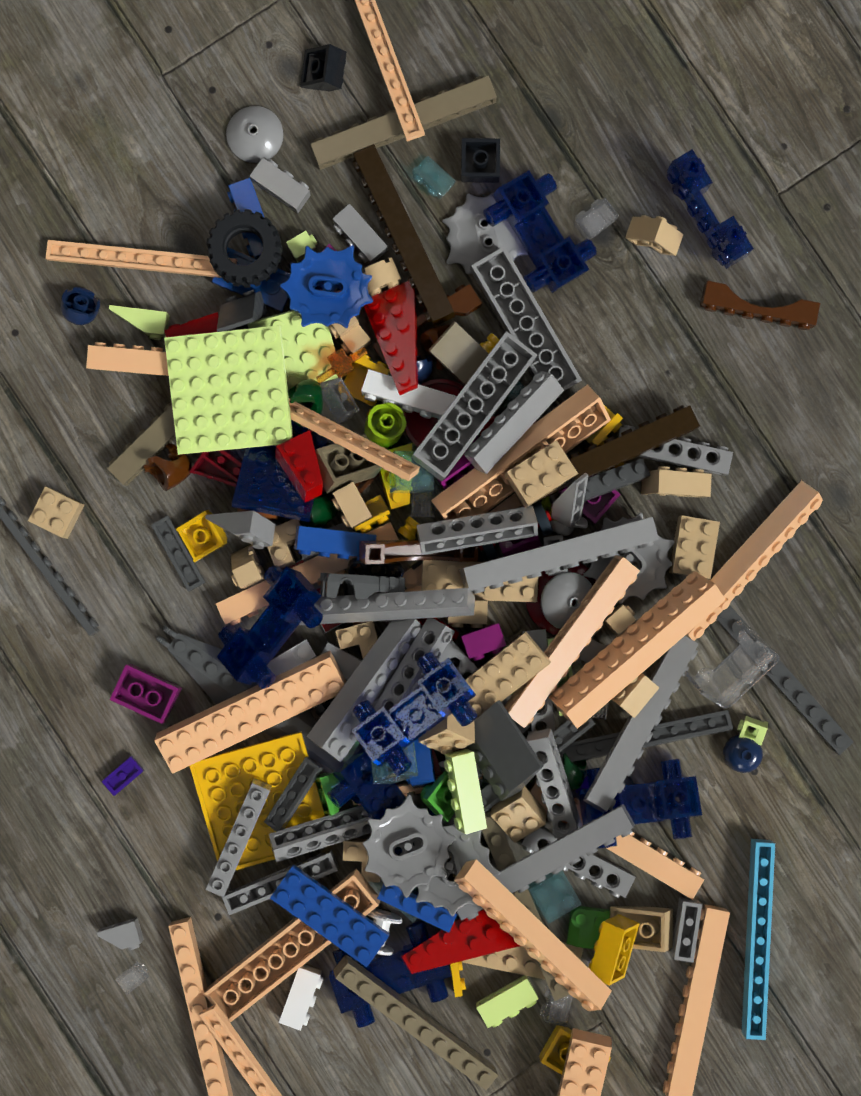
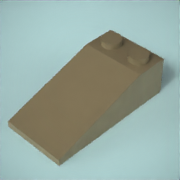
[428,321,489,386]

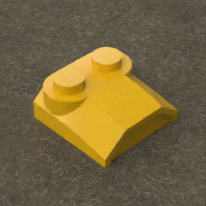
[176,510,227,562]

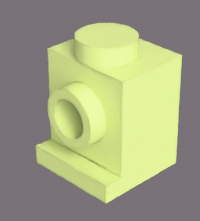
[737,716,768,745]

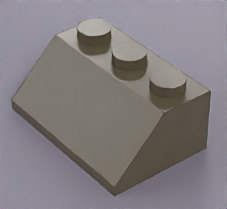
[315,434,382,493]

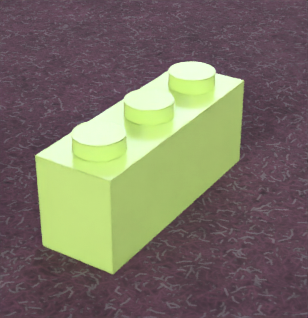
[476,975,539,1028]

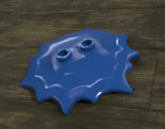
[280,245,373,328]

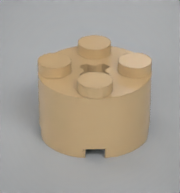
[363,257,401,297]

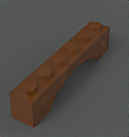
[700,281,820,330]
[373,284,482,365]
[359,540,478,564]

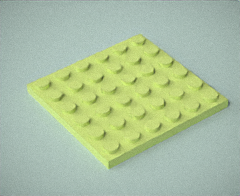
[164,325,293,455]

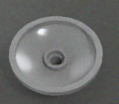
[226,106,283,163]
[541,572,592,629]

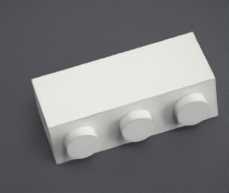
[279,964,323,1031]

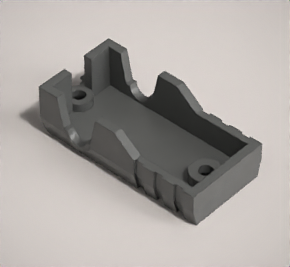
[318,573,405,599]

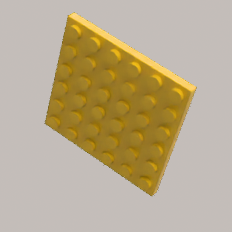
[190,731,326,870]

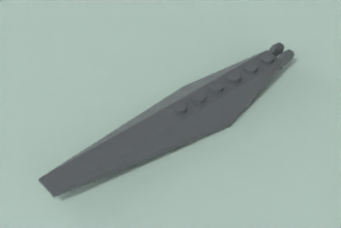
[155,625,367,782]

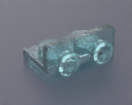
[412,156,456,199]

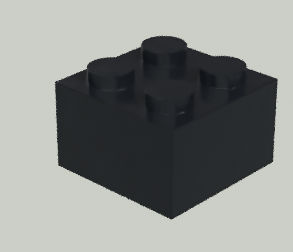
[461,138,500,183]

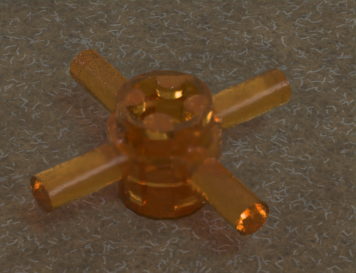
[316,347,368,384]

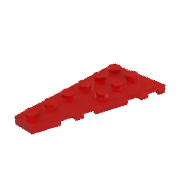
[364,281,418,395]
[401,909,520,974]

